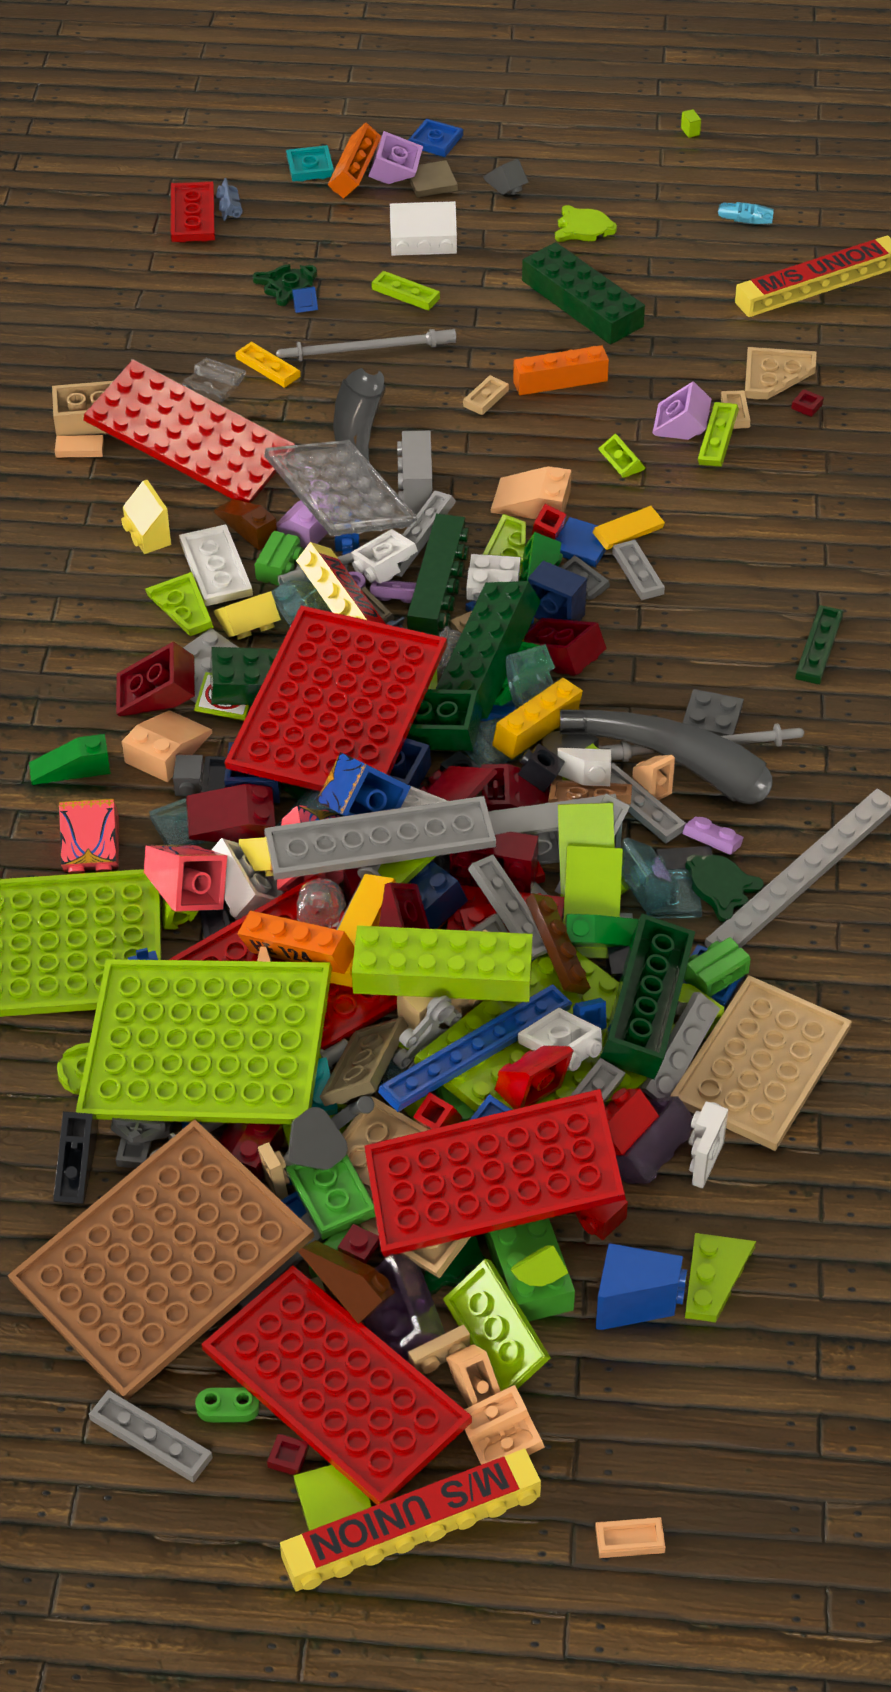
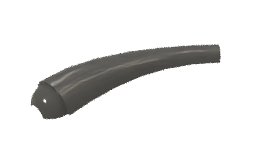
[333,368,386,520]
[560,710,773,804]

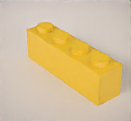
[492,678,583,759]
[330,874,396,987]

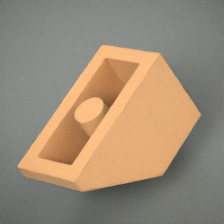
[632,755,675,800]
[446,1344,501,1407]

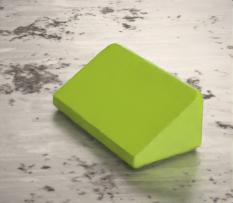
[598,433,646,478]

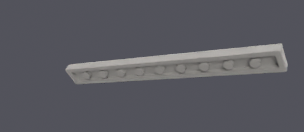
[705,788,891,948]

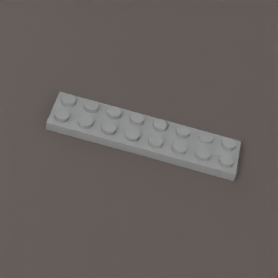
[265,796,496,880]

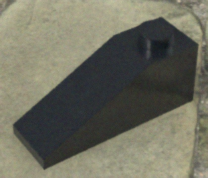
[53,1111,99,1204]

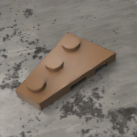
[548,780,632,804]

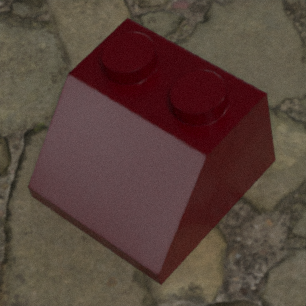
[218,1123,284,1182]

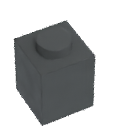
[173,755,204,797]

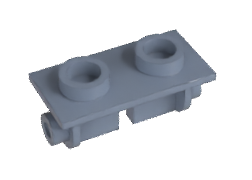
[216,178,243,221]

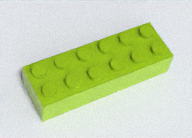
[352,925,533,1002]

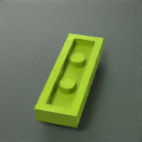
[372,271,440,311]
[698,402,739,467]

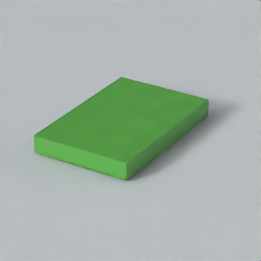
[286,1154,376,1240]

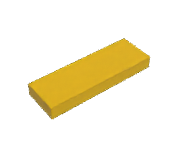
[235,342,301,388]
[593,506,665,550]

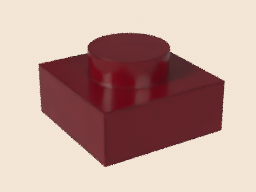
[791,389,824,417]
[338,1224,380,1264]
[267,1434,309,1475]

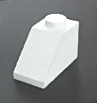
[557,748,611,786]

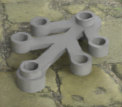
[393,996,462,1069]

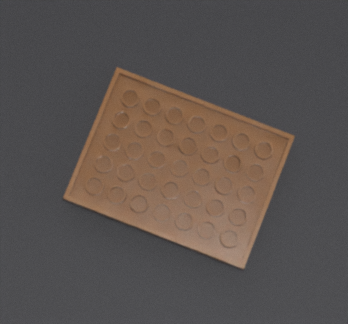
[7,1119,315,1401]

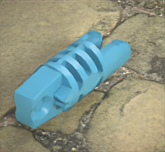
[718,202,774,224]

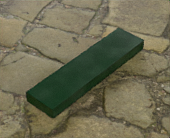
[795,605,844,685]

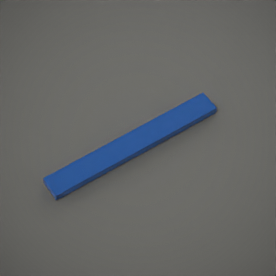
[378,984,572,1112]

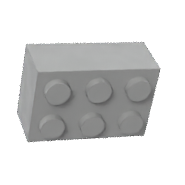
[397,431,432,516]

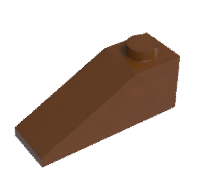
[214,499,277,551]
[298,1240,396,1324]

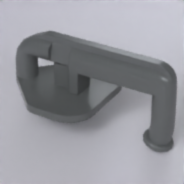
[283,1096,374,1170]

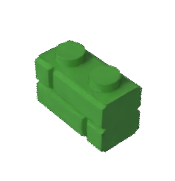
[255,531,303,586]
[684,937,751,997]

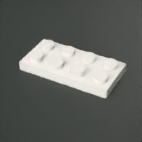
[179,524,253,606]

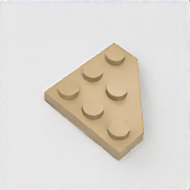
[745,347,816,400]

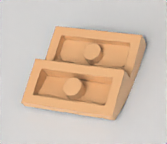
[464,1385,545,1465]

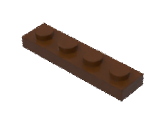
[526,893,591,995]

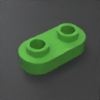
[195,1387,260,1423]

